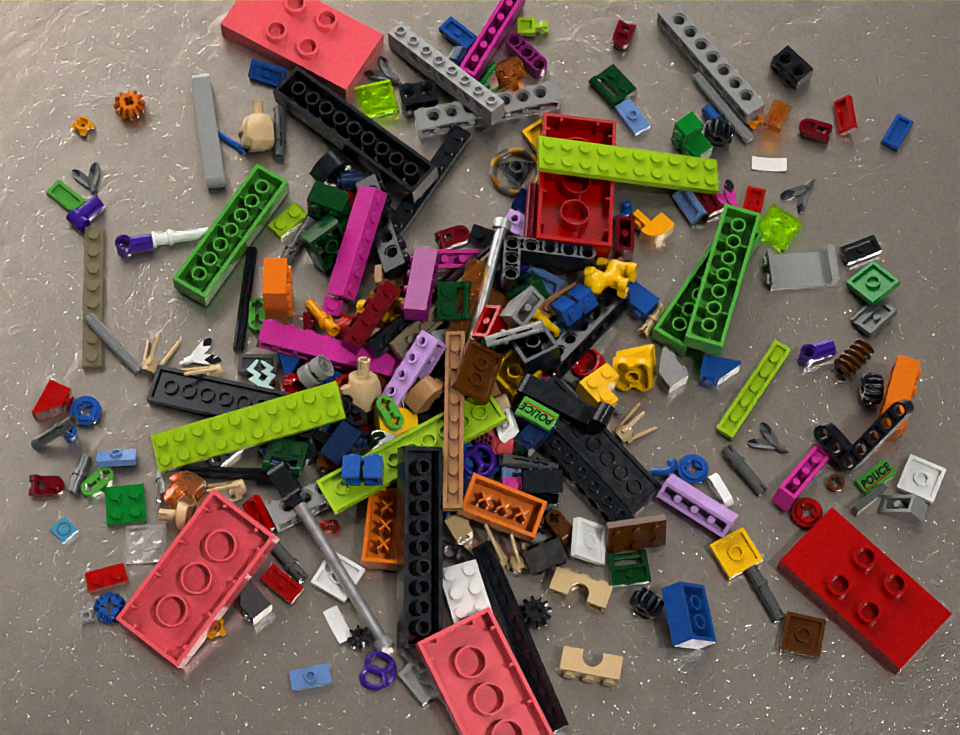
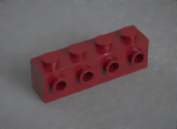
[341,279,402,356]

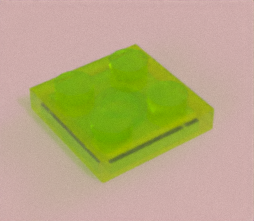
[355,79,399,120]
[757,203,804,253]

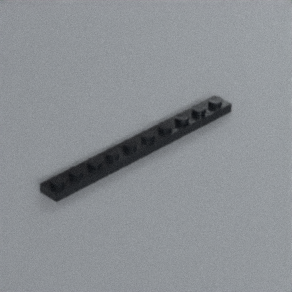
[365,235,508,358]
[472,540,569,733]

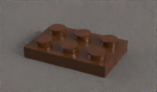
[451,338,503,406]
[606,514,667,553]

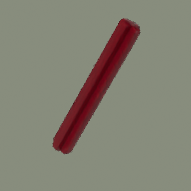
[523,182,538,238]

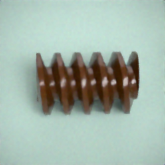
[834,338,874,380]

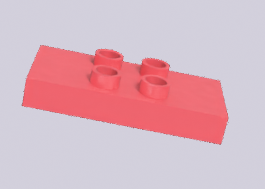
[221,0,383,100]
[116,489,280,668]
[415,607,554,735]

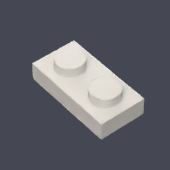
[496,407,519,443]

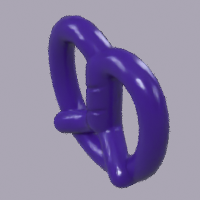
[464,442,497,477]
[359,651,397,691]

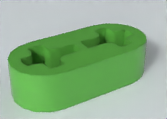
[248,297,266,334]
[375,395,404,432]
[81,467,114,499]

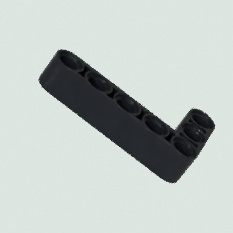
[500,236,596,291]
[516,373,615,434]
[813,399,914,471]

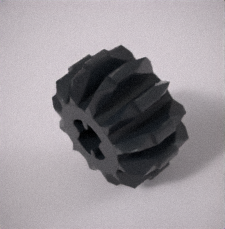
[703,118,735,145]
[859,373,884,405]
[629,587,664,619]
[519,595,552,630]

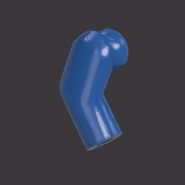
[613,200,633,224]
[651,459,678,477]

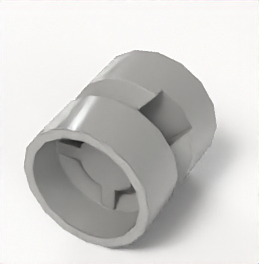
[297,354,334,389]

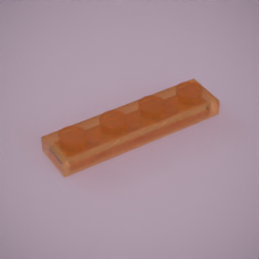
[448,258,487,337]

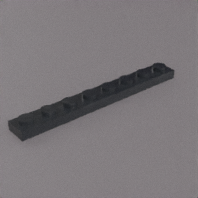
[390,125,472,241]

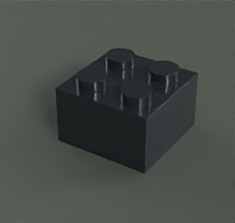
[507,319,561,375]
[522,468,563,505]

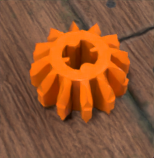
[114,89,146,122]

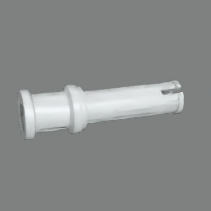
[152,227,208,248]

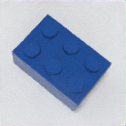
[661,581,717,649]

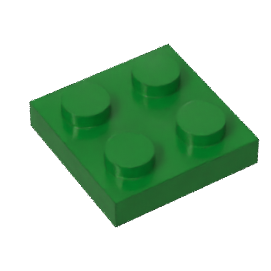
[846,260,900,307]
[104,483,147,527]

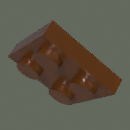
[779,611,826,660]

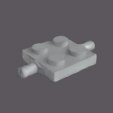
[397,649,445,706]

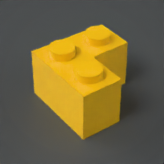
[575,363,620,408]

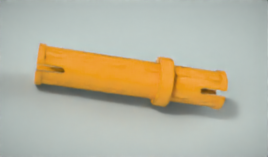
[304,299,340,336]

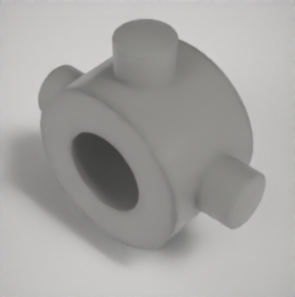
[78,608,95,625]

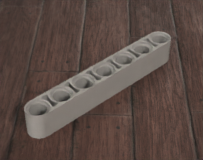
[191,73,226,189]

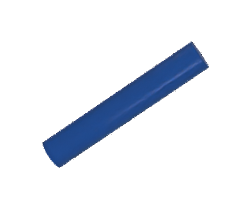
[217,129,248,155]

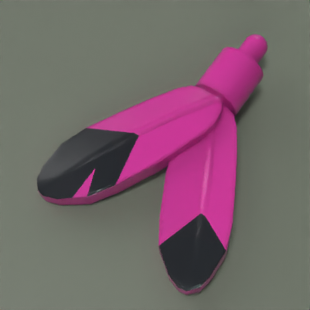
[716,179,739,207]

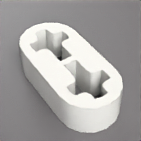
[707,473,734,508]

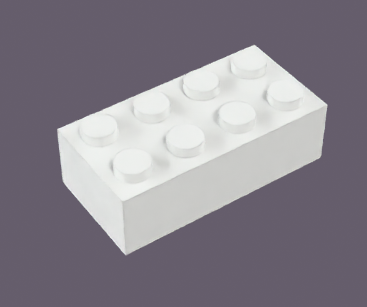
[443,559,493,625]

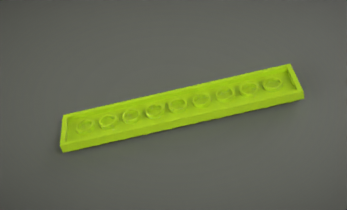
[537,136,719,195]
[151,381,347,473]
[316,395,507,515]

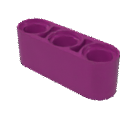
[505,32,547,79]

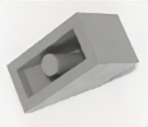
[499,286,545,328]
[878,494,928,523]

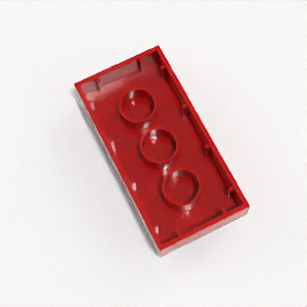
[534,112,617,258]
[777,507,952,675]

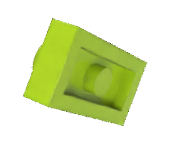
[268,202,308,240]

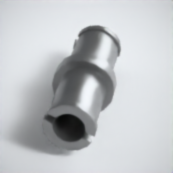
[67,454,92,495]

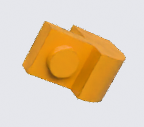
[632,209,675,244]

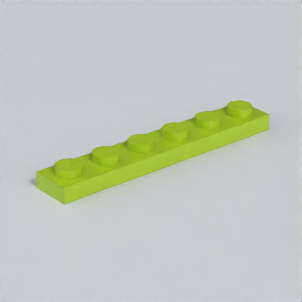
[715,339,792,440]

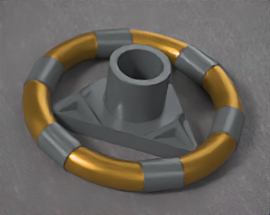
[489,147,538,196]

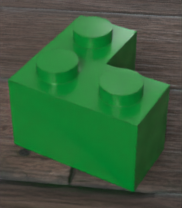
[671,111,713,158]

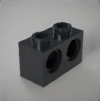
[770,45,814,90]
[398,80,438,113]

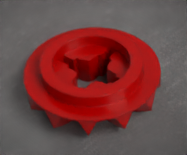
[791,497,823,528]

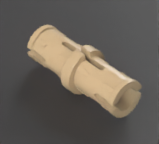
[637,303,667,339]

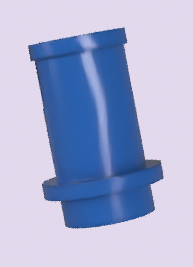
[701,104,723,120]
[63,427,78,444]

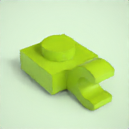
[517,17,548,36]

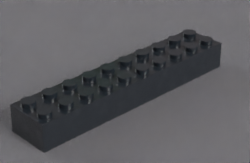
[273,66,439,203]
[397,446,443,649]

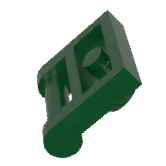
[588,64,637,108]
[437,281,472,321]
[262,438,310,478]
[606,549,651,588]

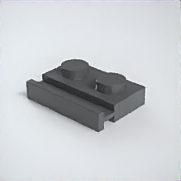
[850,300,897,337]

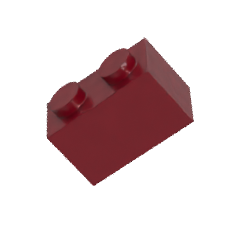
[614,216,635,260]

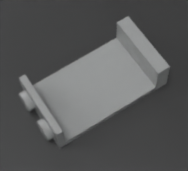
[762,244,839,291]

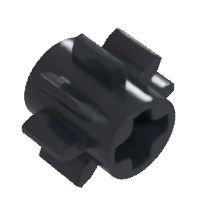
[347,625,372,651]

